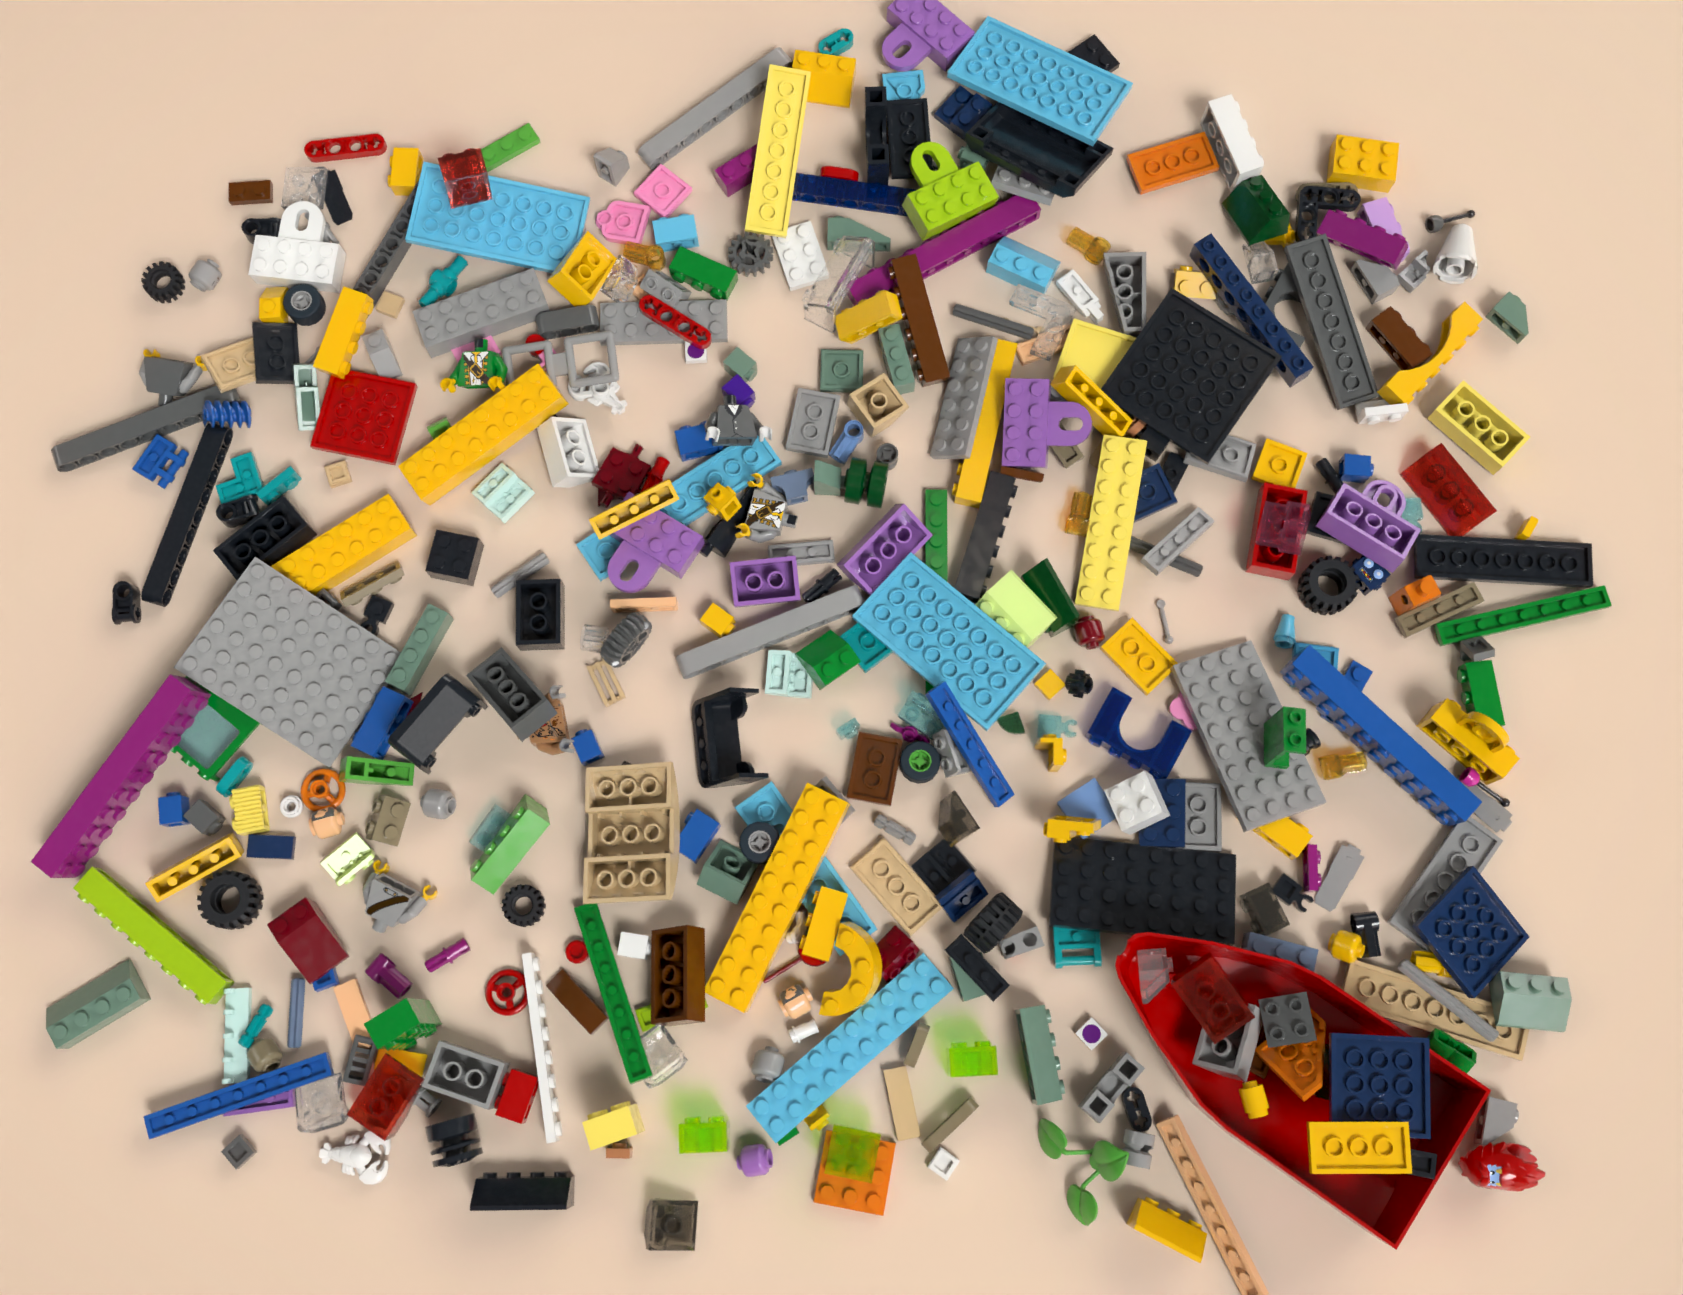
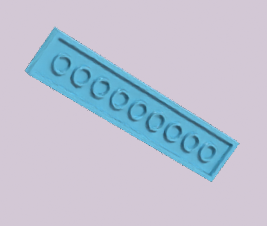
[576,435,782,582]
[746,953,954,1143]

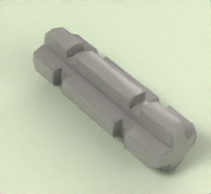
[874,814,916,845]

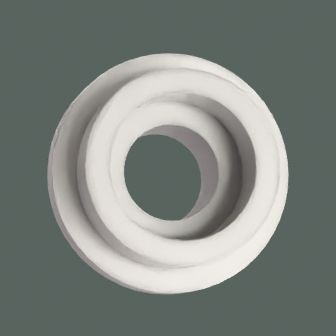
[280,795,303,818]

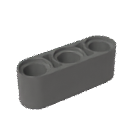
[536,305,599,340]

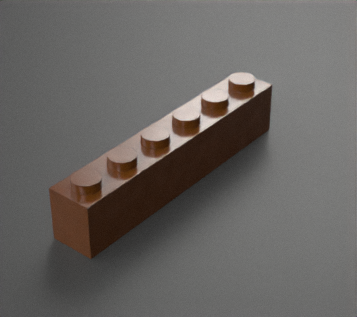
[887,253,950,387]

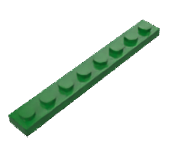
[1434,585,1612,647]
[574,904,653,1085]

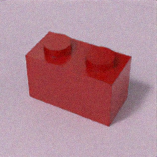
[494,1068,539,1124]

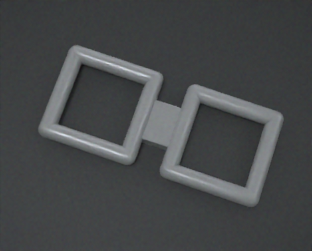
[502,330,619,388]

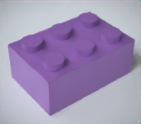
[730,556,801,608]

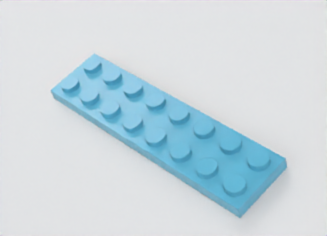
[735,781,877,957]

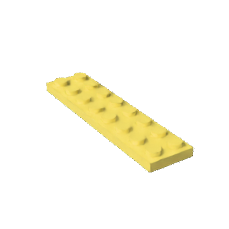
[745,64,811,238]
[1075,435,1147,612]

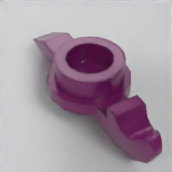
[890,722,930,743]

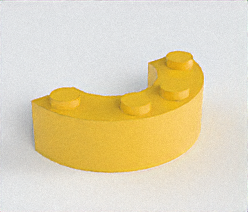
[819,921,882,1016]

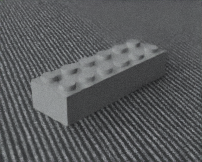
[412,268,550,358]

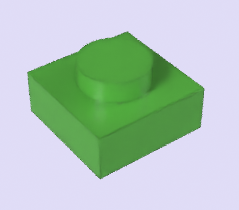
[427,417,452,440]

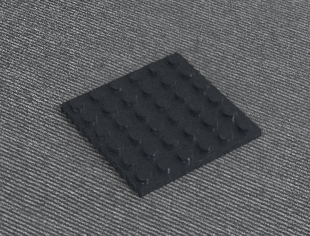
[1101,288,1282,465]

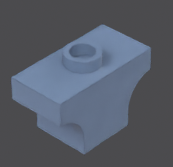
[770,468,814,506]

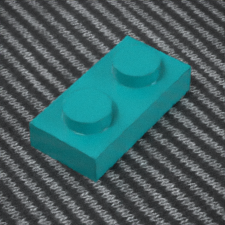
[256,466,302,506]

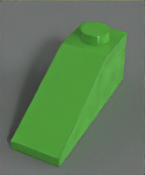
[339,756,415,786]

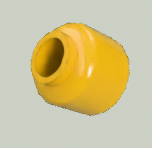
[1328,930,1365,963]

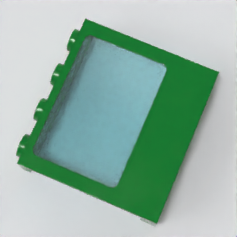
[170,676,261,782]

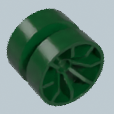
[843,457,889,509]

